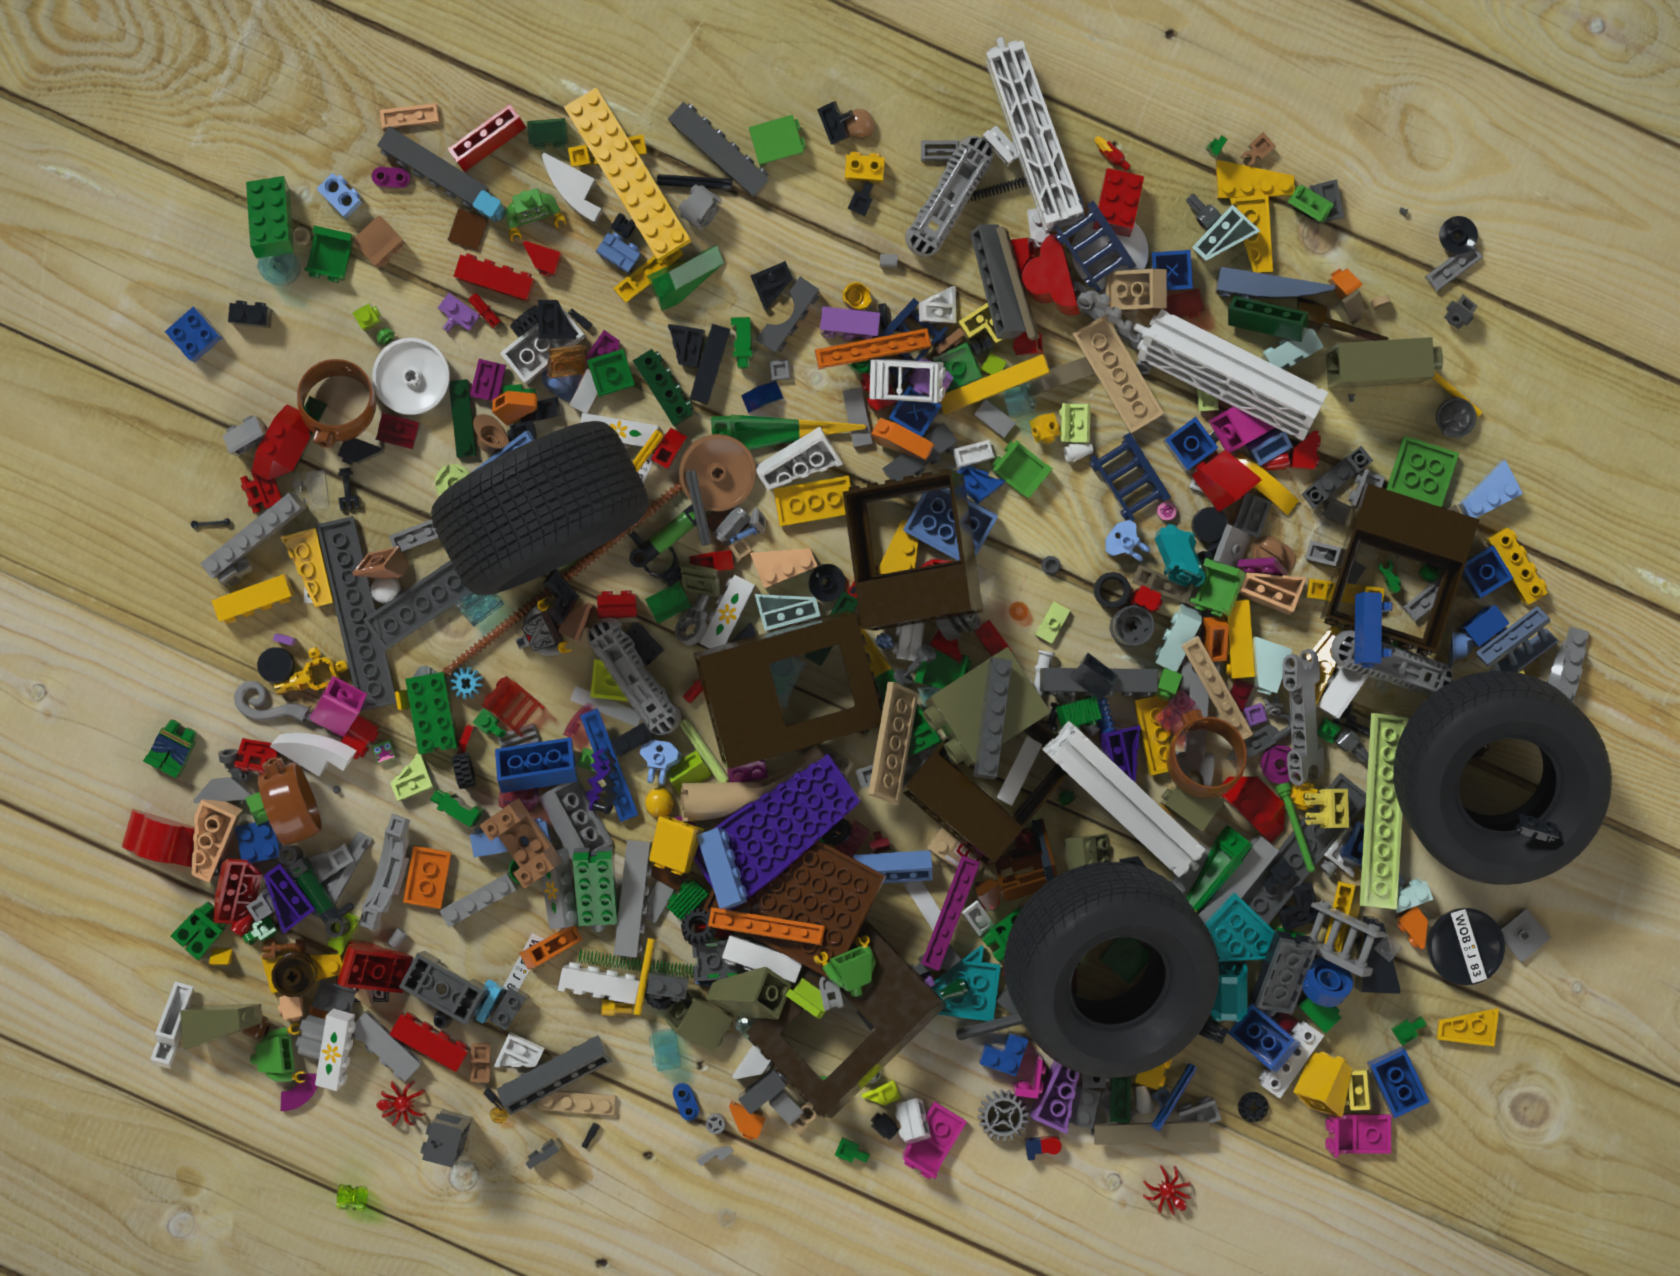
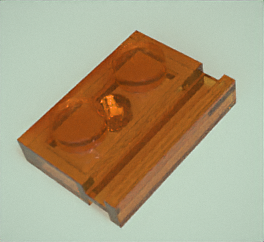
[547,345,586,378]

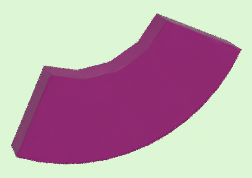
[280,1073,318,1111]

